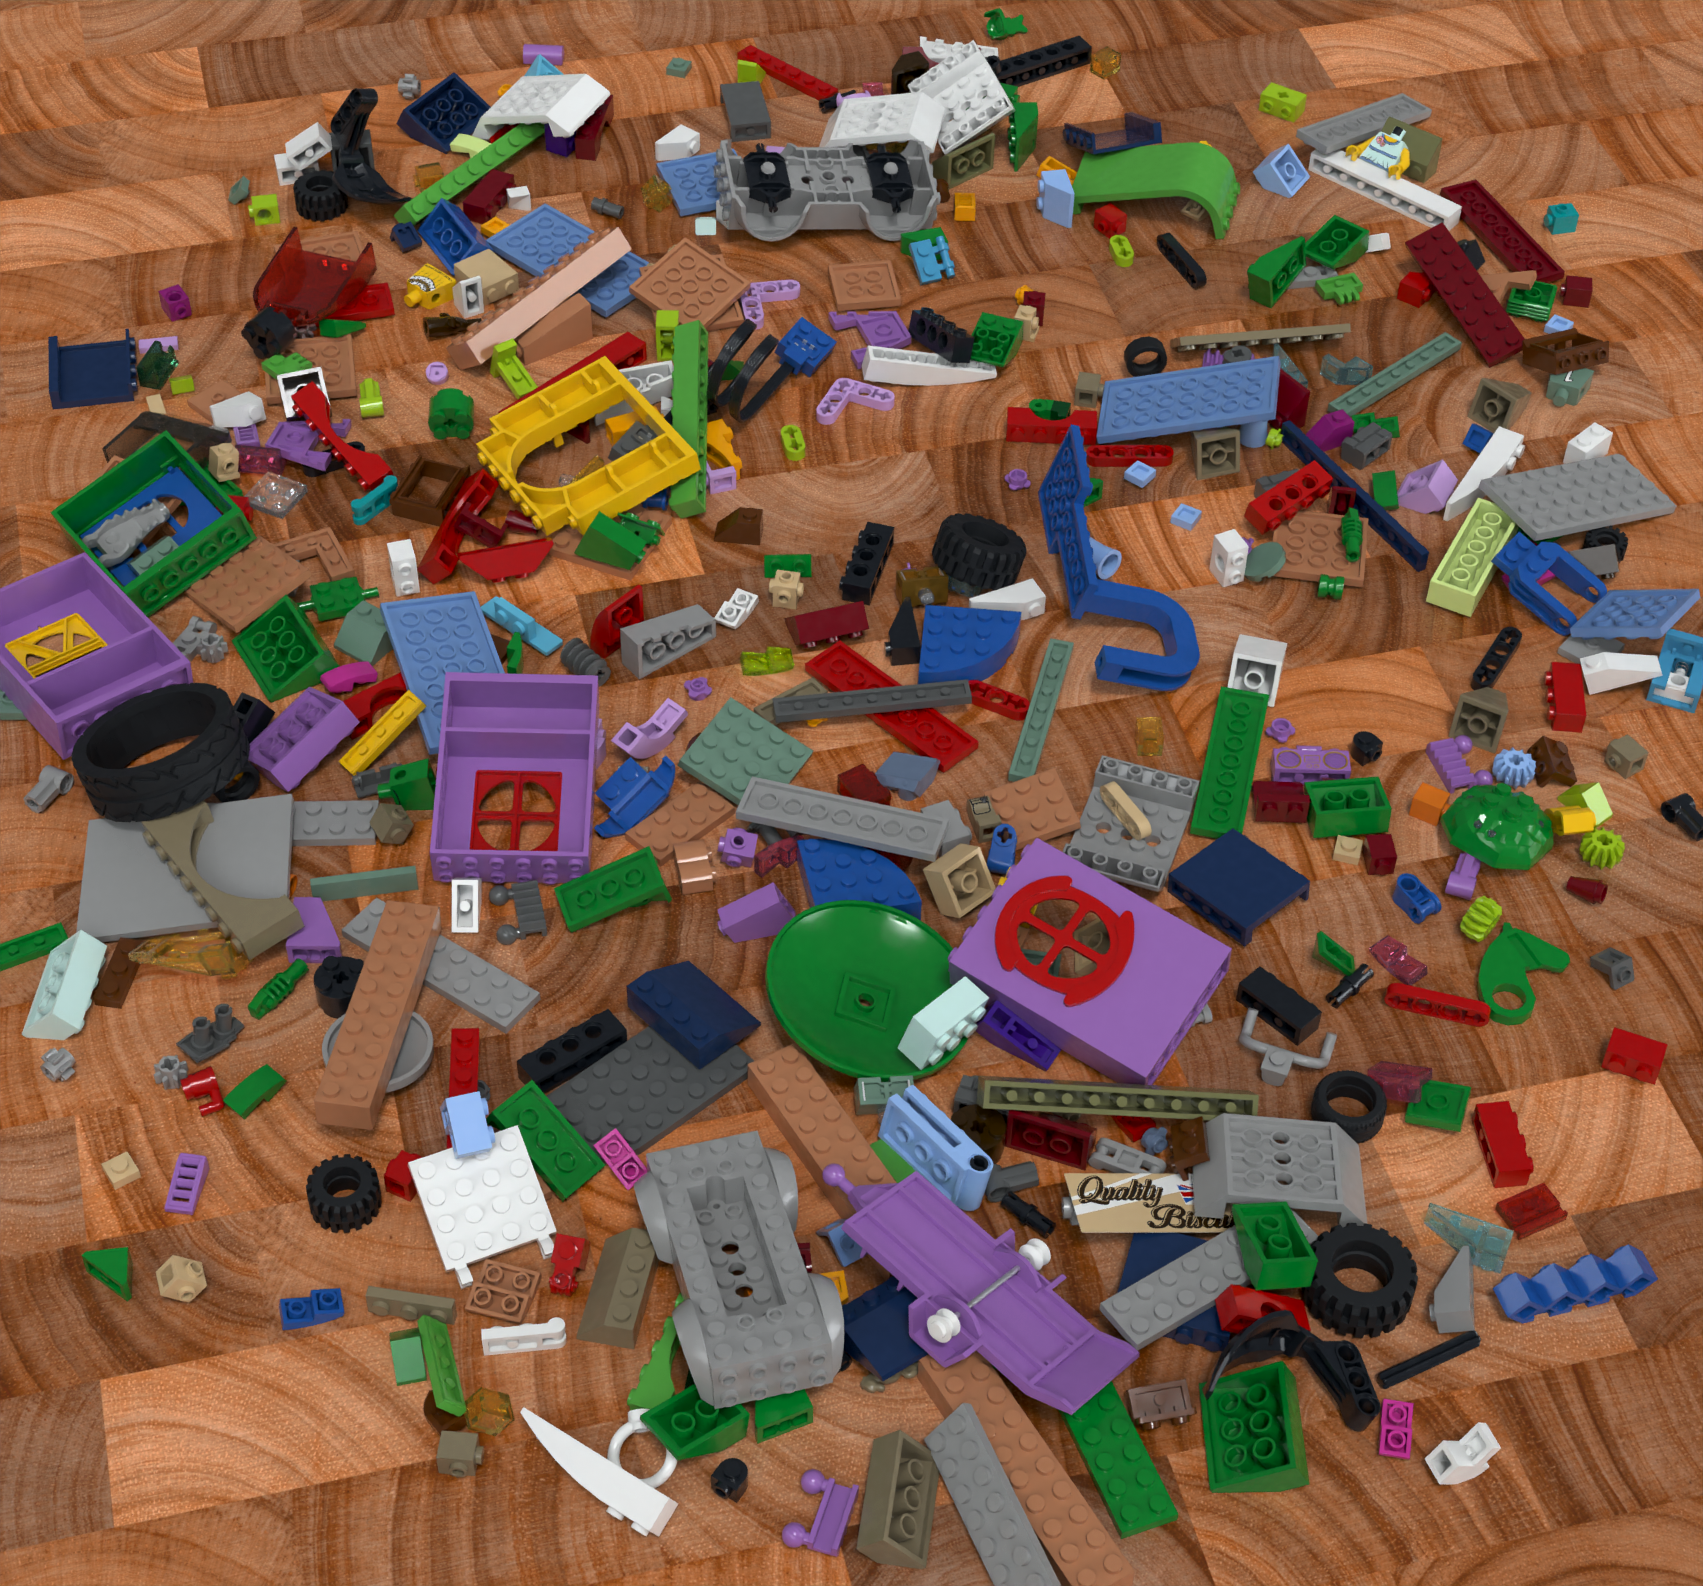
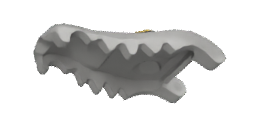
[82,499,170,568]

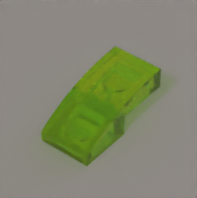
[740,647,794,676]

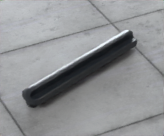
[1377,1331,1481,1389]

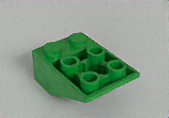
[1007,102,1038,172]
[970,312,1024,367]

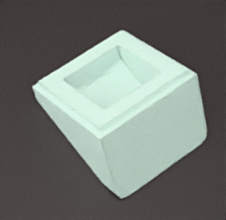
[695,217,716,235]

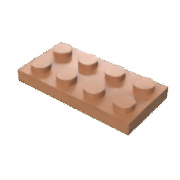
[625,781,735,867]

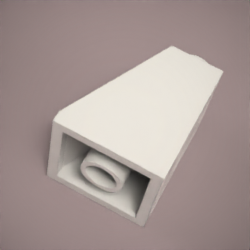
[1228,634,1287,707]

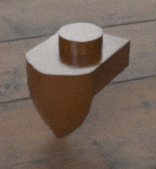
[423,1390,468,1437]

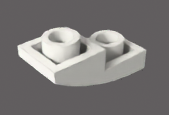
[714,588,759,629]

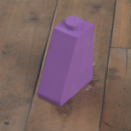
[717,882,796,943]
[286,897,342,963]

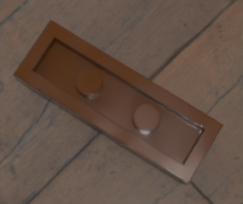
[93,937,148,1009]

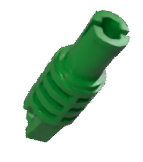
[1341,508,1363,562]
[248,958,309,1020]

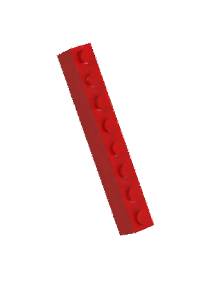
[498,331,647,413]

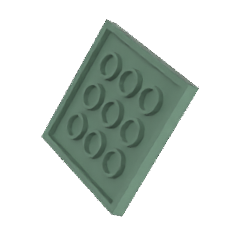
[677,697,813,805]

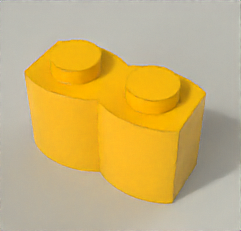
[1544,805,1596,836]

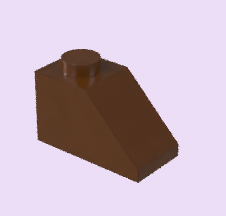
[714,507,763,545]

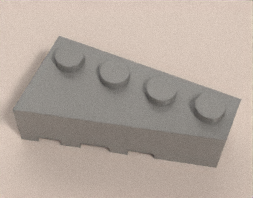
[620,604,716,679]

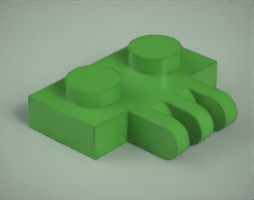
[1315,273,1363,305]
[261,352,313,380]

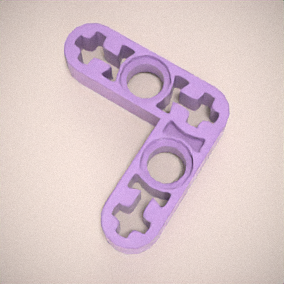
[739,280,800,330]
[816,378,895,425]

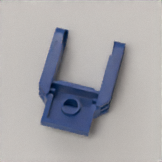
[1491,532,1607,636]

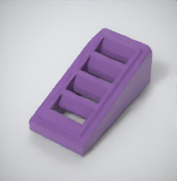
[233,423,262,458]
[164,1153,210,1215]

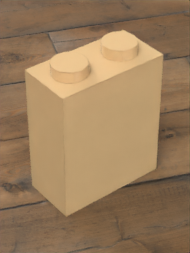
[454,249,519,306]

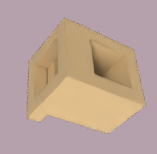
[1014,305,1039,342]
[208,443,240,482]

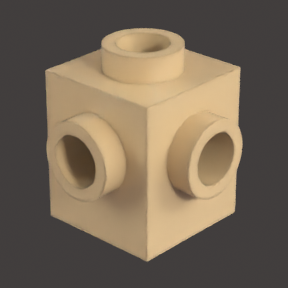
[769,570,804,609]
[156,1255,207,1303]

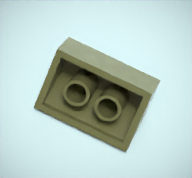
[1381,117,1443,183]
[932,133,995,189]

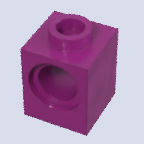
[158,284,192,322]

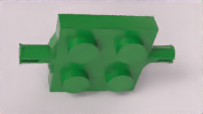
[297,577,379,621]

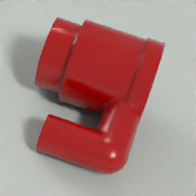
[180,1066,225,1117]

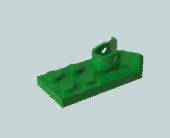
[554,846,672,933]
[486,1080,605,1202]

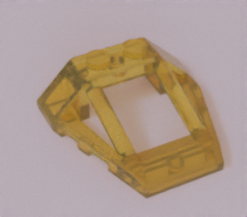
[128,929,254,979]

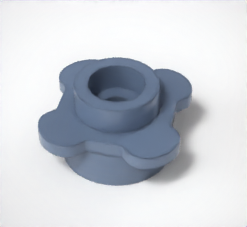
[1141,1127,1168,1156]

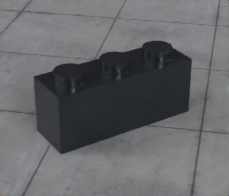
[1236,966,1322,1046]

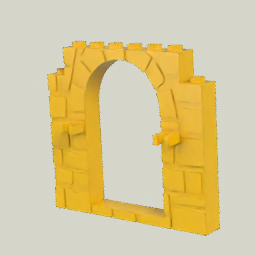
[476,356,701,536]

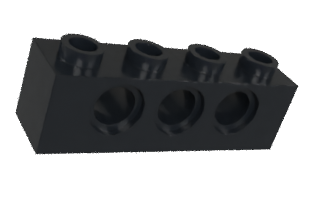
[908,307,975,363]
[839,522,895,606]
[517,1009,627,1094]

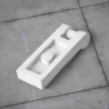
[481,1317,567,1356]

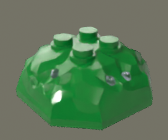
[1440,783,1554,870]

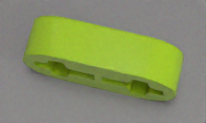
[1109,235,1134,267]
[781,425,805,461]

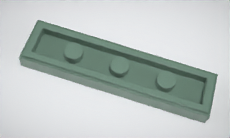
[310,866,419,902]

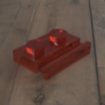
[1495,1183,1568,1240]

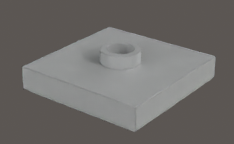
[1557,635,1625,664]

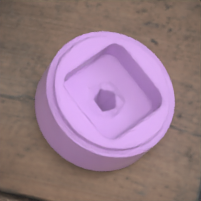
[426,362,449,385]

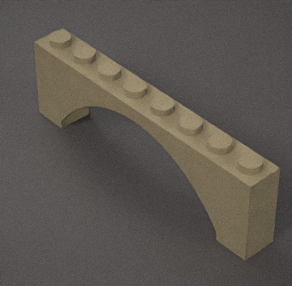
[141,800,305,960]

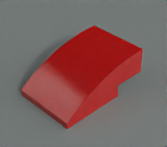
[590,584,644,659]

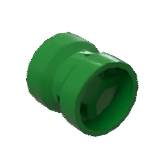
[1317,574,1344,600]

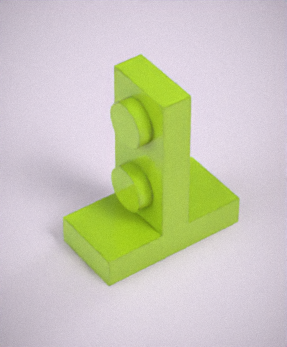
[490,338,538,399]

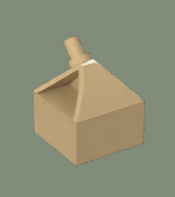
[923,843,996,918]

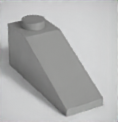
[1429,1246,1475,1333]

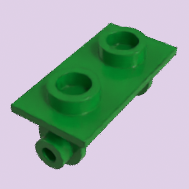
[617,512,665,546]
[764,554,812,578]

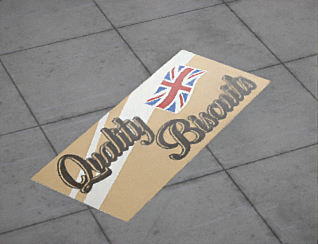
[1064,1173,1236,1233]

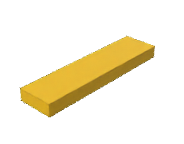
[338,690,426,776]

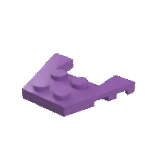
[828,311,911,369]
[265,419,351,471]

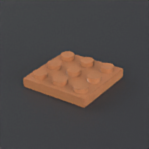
[828,260,901,311]
[984,768,1081,851]

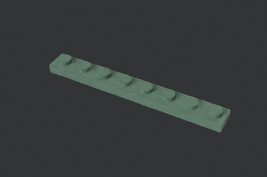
[1328,332,1462,417]
[1008,638,1074,782]

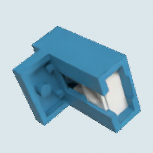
[1646,628,1703,713]

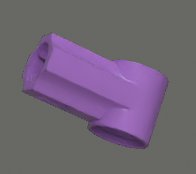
[1445,852,1481,901]

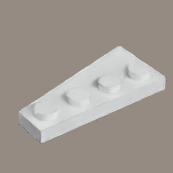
[920,36,998,63]

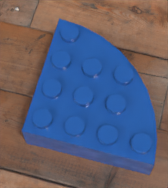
[918,605,1021,684]
[797,839,922,921]

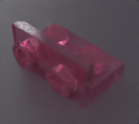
[235,445,287,476]
[1368,1061,1432,1103]

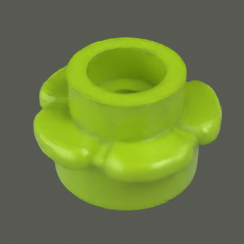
[1265,428,1284,449]

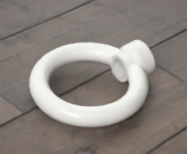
[607,1409,677,1489]

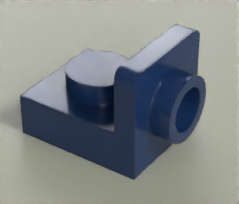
[390,221,422,253]

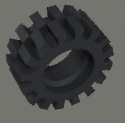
[1583,526,1628,563]

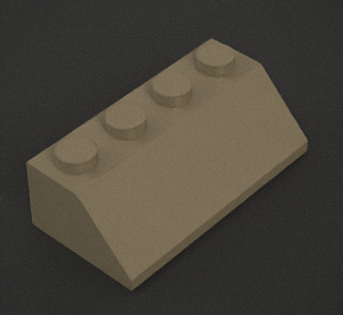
[576,1228,660,1349]
[856,1430,939,1569]

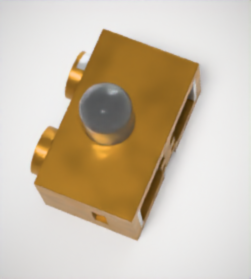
[896,566,948,607]

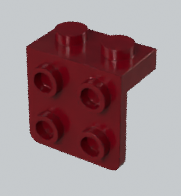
[1252,781,1310,823]

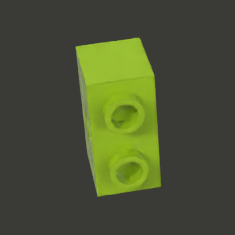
[1259,82,1307,123]
[656,310,679,361]

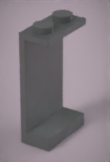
[720,81,771,142]

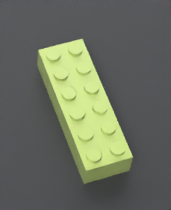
[1426,498,1519,617]

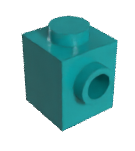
[1544,203,1579,235]

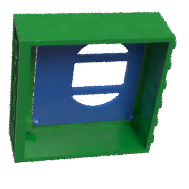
[50,430,257,617]

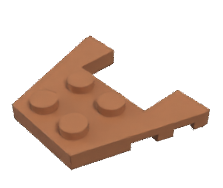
[1480,270,1537,323]

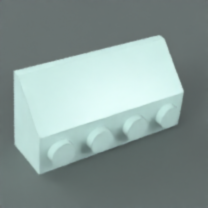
[22,930,107,1040]

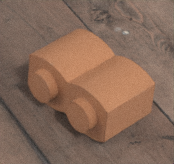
[673,839,717,895]

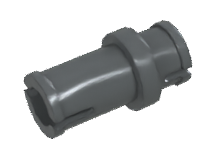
[591,197,625,219]

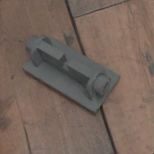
[351,762,402,798]

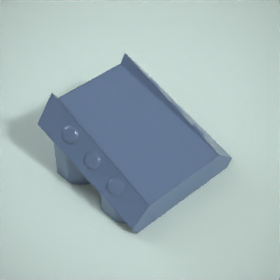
[871,752,940,801]

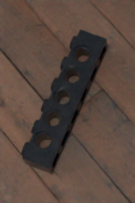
[992,36,1092,87]

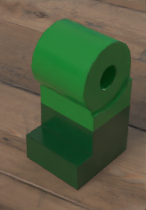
[1029,399,1071,420]

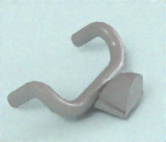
[1239,1008,1337,1086]

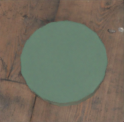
[1244,542,1286,582]

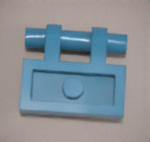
[909,236,955,285]

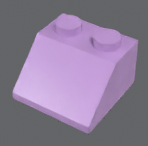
[1397,460,1458,514]

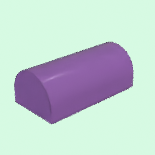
[523,44,564,66]

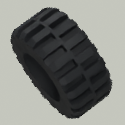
[932,513,1026,590]
[1301,1223,1418,1338]

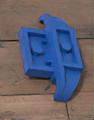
[594,755,675,838]

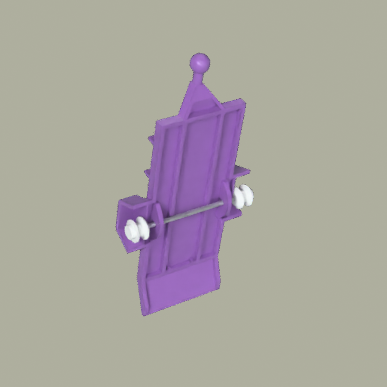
[822,1163,1139,1415]

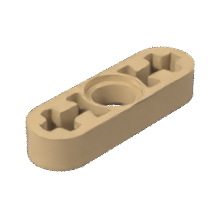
[1100,781,1152,840]

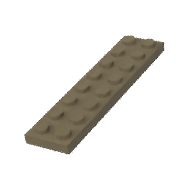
[1170,323,1351,352]

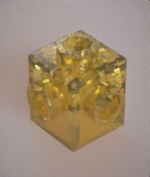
[640,175,673,213]

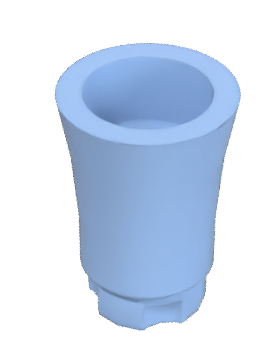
[1239,421,1268,448]
[1089,537,1122,579]

